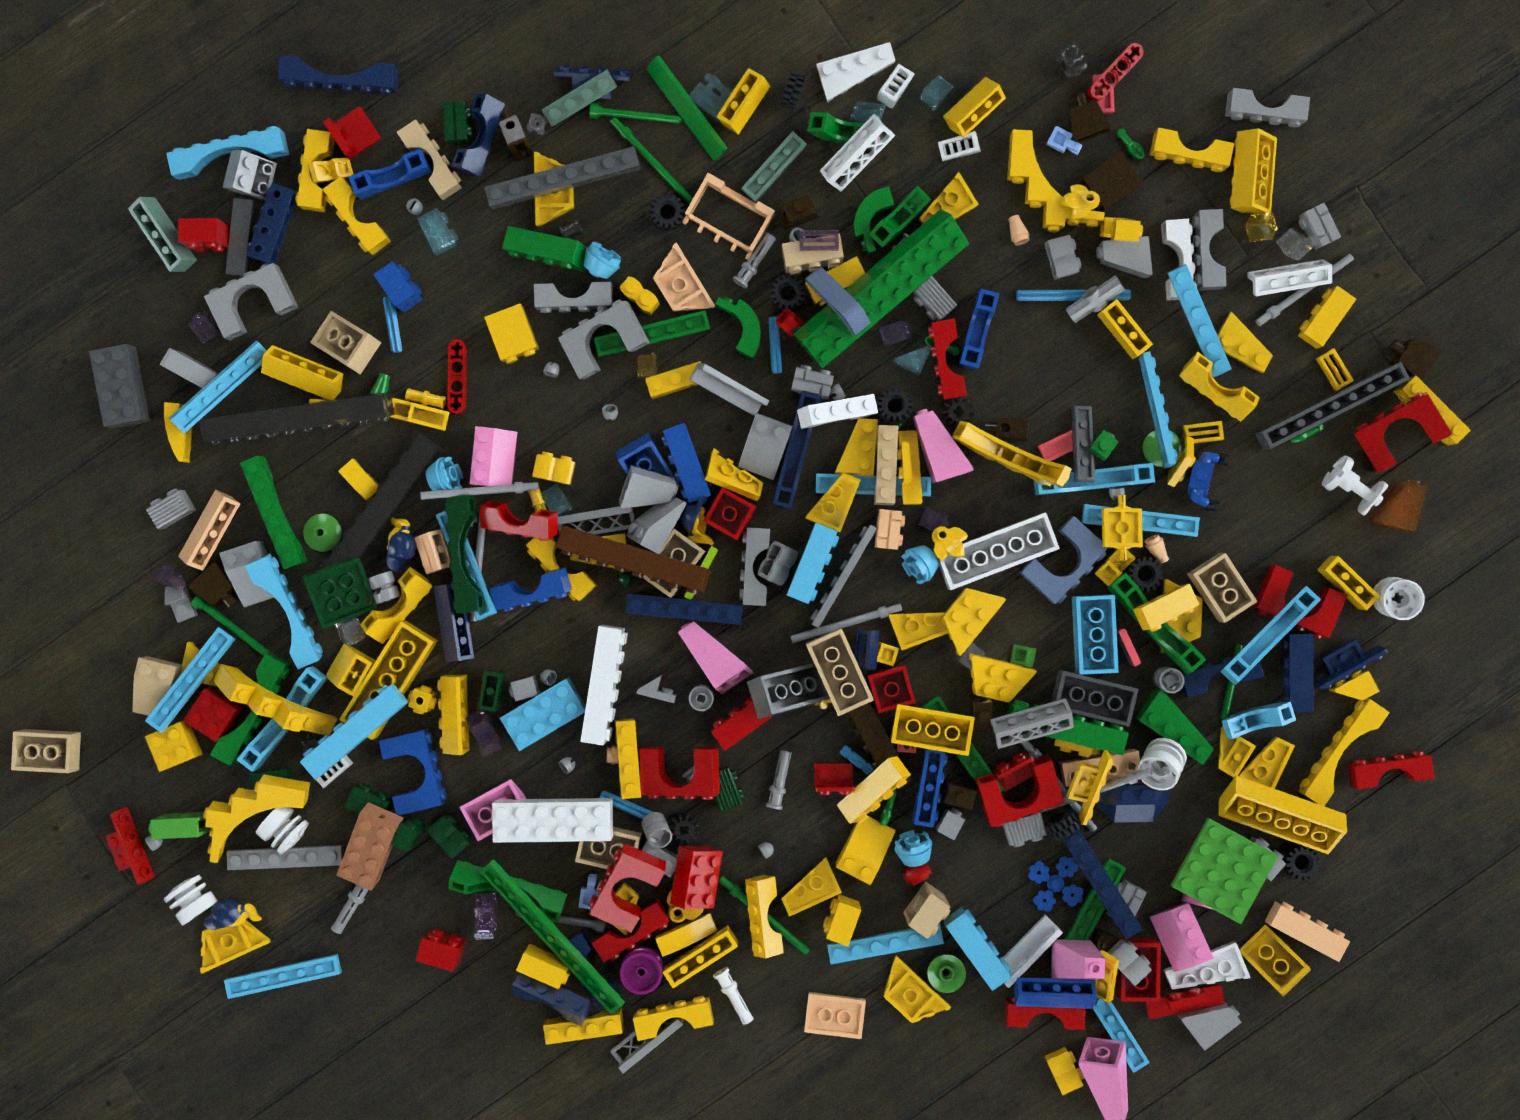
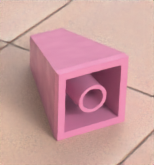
[913,409,974,484]
[678,621,753,694]
[1051,939,1105,980]
[1079,1037,1128,1120]

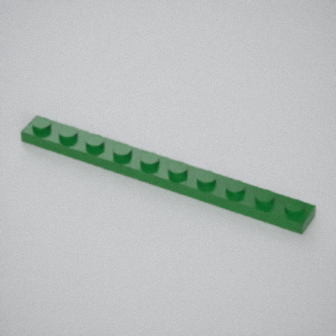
[480,859,625,1014]

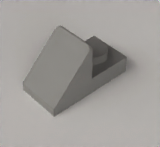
[165,580,198,623]
[637,675,677,703]

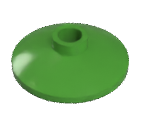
[1143,430,1181,467]
[303,514,342,552]
[927,954,966,993]

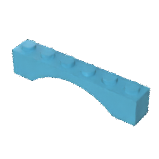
[166,126,290,180]
[1034,463,1155,495]
[245,554,323,669]
[1221,586,1321,685]
[237,666,328,772]

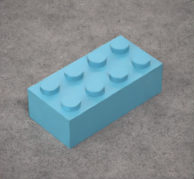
[786,523,839,604]
[1072,595,1119,674]
[500,677,586,751]
[943,907,1011,991]

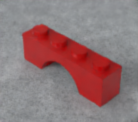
[928,318,967,399]
[480,501,558,541]
[1348,751,1435,790]
[592,898,670,962]
[1004,996,1085,1030]

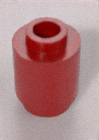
[903,863,932,886]

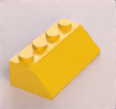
[1230,128,1277,215]
[438,674,470,755]
[891,704,975,756]

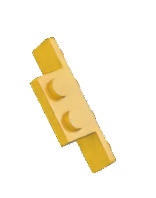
[897,430,922,505]
[1066,750,1113,825]

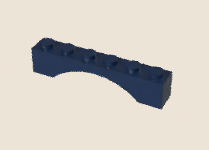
[278,56,399,95]
[773,391,821,509]
[625,593,743,625]
[1061,829,1143,940]

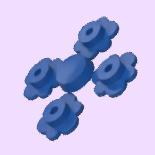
[1028,856,1083,912]

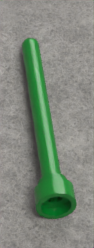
[590,103,682,124]
[190,595,270,656]

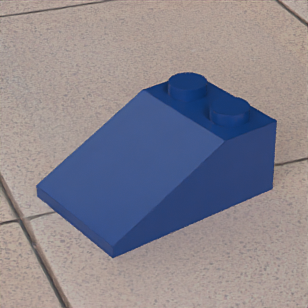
[616,432,680,487]

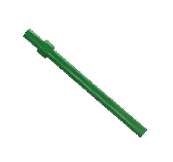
[610,117,693,205]
[718,875,810,955]

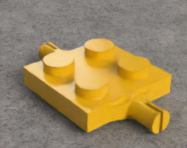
[1102,495,1143,561]

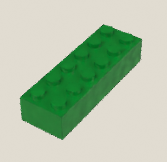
[1006,699,1129,755]

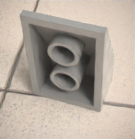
[738,413,793,480]
[627,496,687,554]
[219,541,275,607]

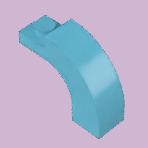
[1222,702,1296,739]

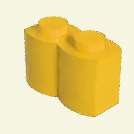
[620,276,660,315]
[532,451,576,485]
[1044,1047,1084,1095]

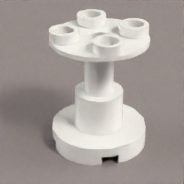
[1322,455,1388,515]

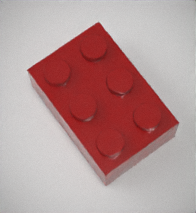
[711,696,772,751]
[670,846,723,910]
[1116,937,1161,1002]

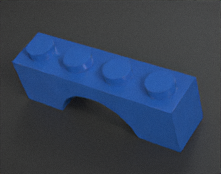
[348,149,432,200]
[957,288,999,371]
[489,567,572,612]

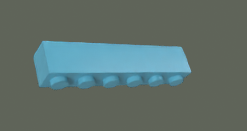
[300,685,409,779]

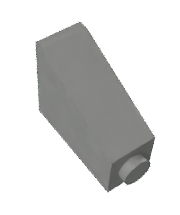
[1096,236,1153,278]
[160,348,219,388]
[619,466,678,508]
[1176,1003,1242,1050]

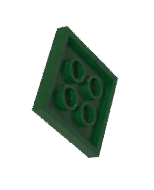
[302,556,378,629]

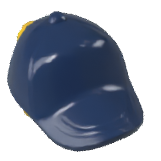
[680,496,714,545]
[386,517,416,572]
[203,899,262,930]

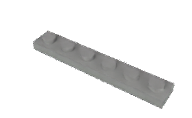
[810,525,877,628]
[227,845,343,870]

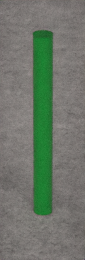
[1220,644,1244,720]

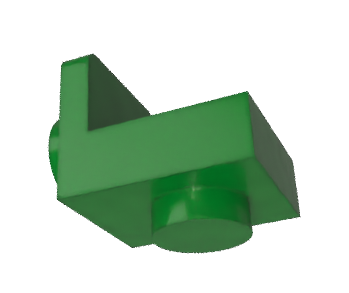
[1089,430,1119,461]

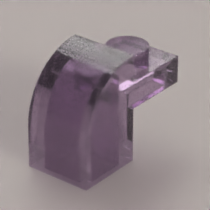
[466,709,502,757]
[473,894,498,939]

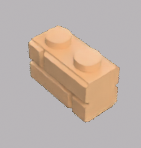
[874,509,905,550]
[415,529,451,574]

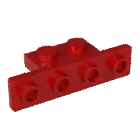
[106,807,155,885]
[1145,984,1225,1019]

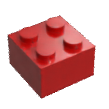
[178,218,230,253]
[703,487,757,540]
[866,664,916,713]
[183,687,244,742]
[415,928,467,972]

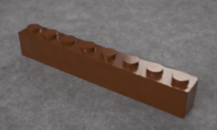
[556,526,711,595]

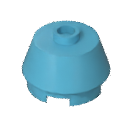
[584,242,621,279]
[426,457,463,491]
[901,545,939,584]
[894,830,932,867]

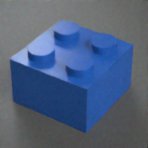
[373,261,423,313]

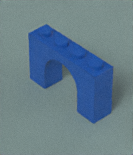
[379,728,447,816]

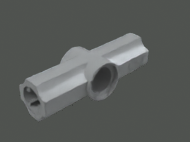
[1066,275,1125,323]

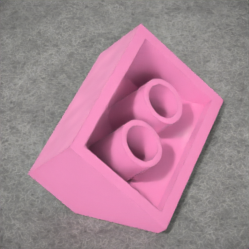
[470,426,518,486]
[460,779,526,841]
[1150,903,1214,972]

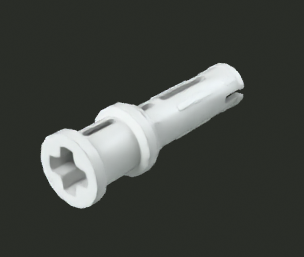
[713,967,754,1025]

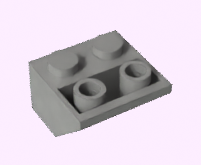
[222,150,277,200]

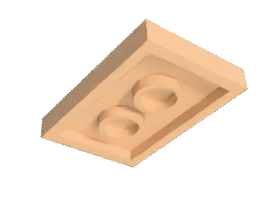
[804,992,866,1039]

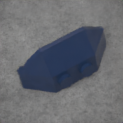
[1095,782,1170,823]

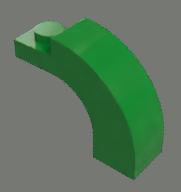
[807,112,864,145]
[853,186,895,256]
[869,186,932,248]
[715,297,761,360]

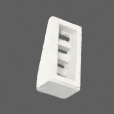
[877,64,914,108]
[938,131,981,161]
[316,755,353,788]

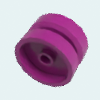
[620,945,663,995]

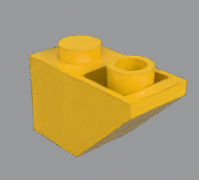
[1329,670,1379,700]

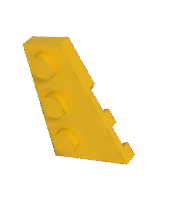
[705,448,763,501]
[805,473,861,532]
[888,612,948,650]
[1238,737,1295,789]

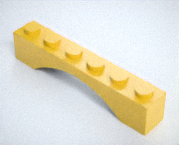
[1298,698,1390,806]

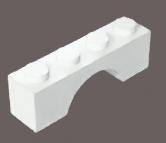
[1161,219,1197,301]
[797,394,878,429]

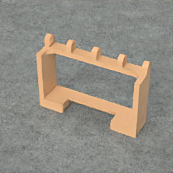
[682,173,775,260]

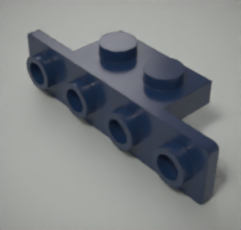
[554,65,632,99]
[1313,638,1388,690]

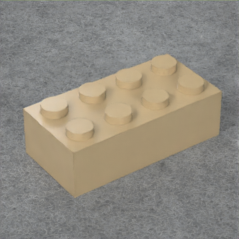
[806,628,874,716]

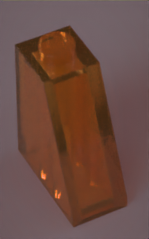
[1371,479,1427,532]

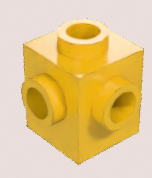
[407,685,437,714]

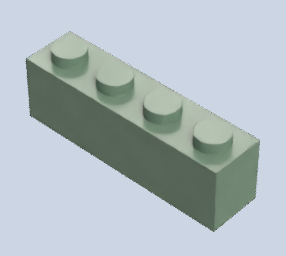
[128,197,197,272]

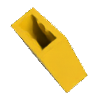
[484,304,539,364]
[516,943,571,989]

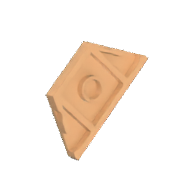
[653,243,715,312]

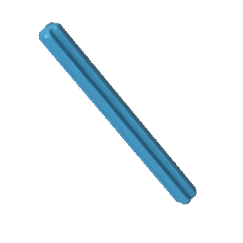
[1016,289,1131,301]

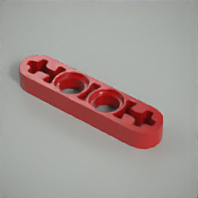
[1087,43,1144,102]
[447,339,467,415]

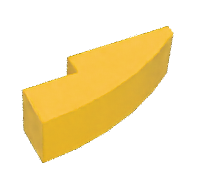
[388,398,450,431]
[164,402,192,463]
[656,913,717,957]

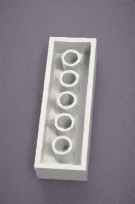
[935,513,1060,590]
[580,625,628,745]
[492,798,613,843]

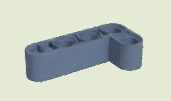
[805,266,870,336]

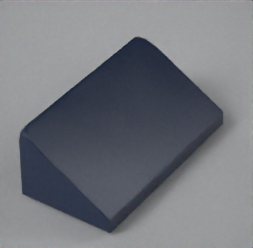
[854,629,879,670]

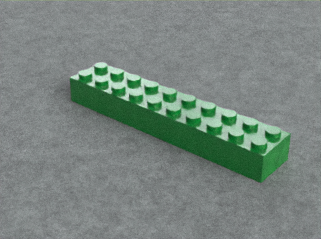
[794,209,970,368]

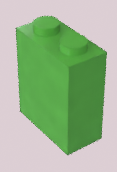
[149,812,211,839]

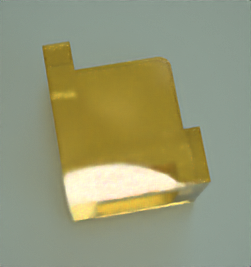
[1245,212,1277,242]
[637,353,658,379]

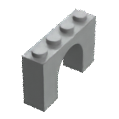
[204,263,299,341]
[558,300,650,379]

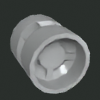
[368,571,401,604]
[1153,666,1184,693]
[689,684,715,711]
[641,812,672,849]

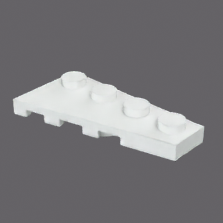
[816,42,895,103]
[1163,941,1251,989]

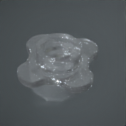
[526,113,548,135]

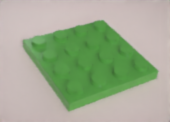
[1170,818,1278,924]

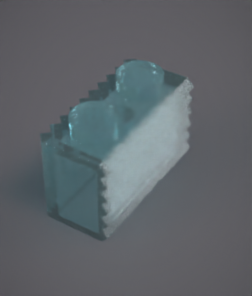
[417,208,458,256]

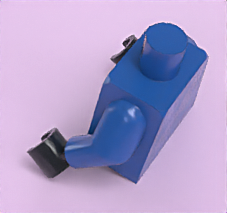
[1187,452,1231,511]

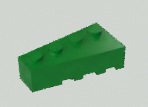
[502,226,587,273]
[1134,687,1214,765]

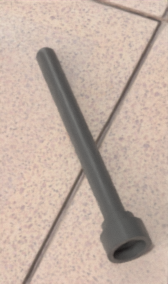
[515,911,606,934]

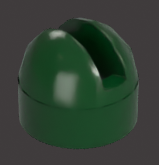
[618,571,633,587]

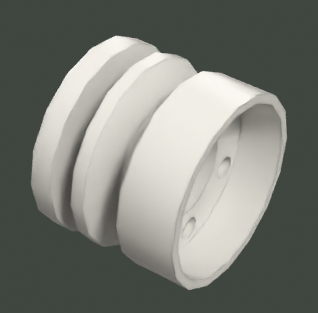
[1373,577,1425,620]
[1138,738,1187,790]
[256,807,309,855]
[164,875,218,926]

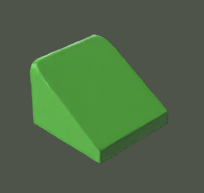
[1010,644,1036,667]

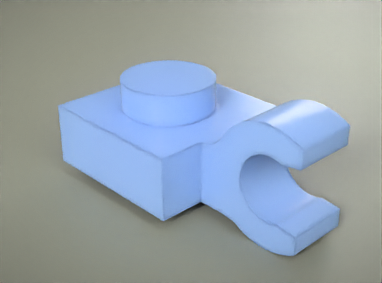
[1046,126,1083,155]
[578,873,598,909]

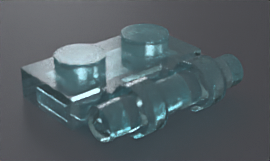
[689,73,733,123]

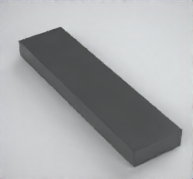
[225,198,255,277]
[1071,405,1095,483]

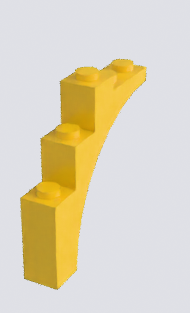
[1007,129,1105,232]
[952,421,1072,487]
[213,664,337,736]
[203,774,310,863]

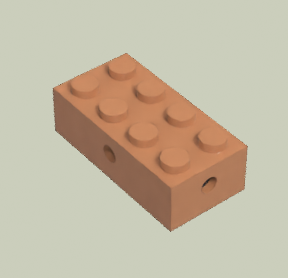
[337,802,403,891]

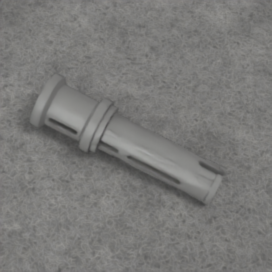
[733,233,776,288]
[766,750,792,810]
[331,884,368,934]

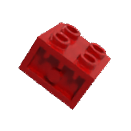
[323,107,381,160]
[993,752,1034,791]
[814,763,855,795]

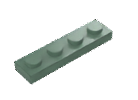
[542,69,617,127]
[741,131,807,203]

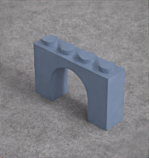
[1019,516,1107,604]

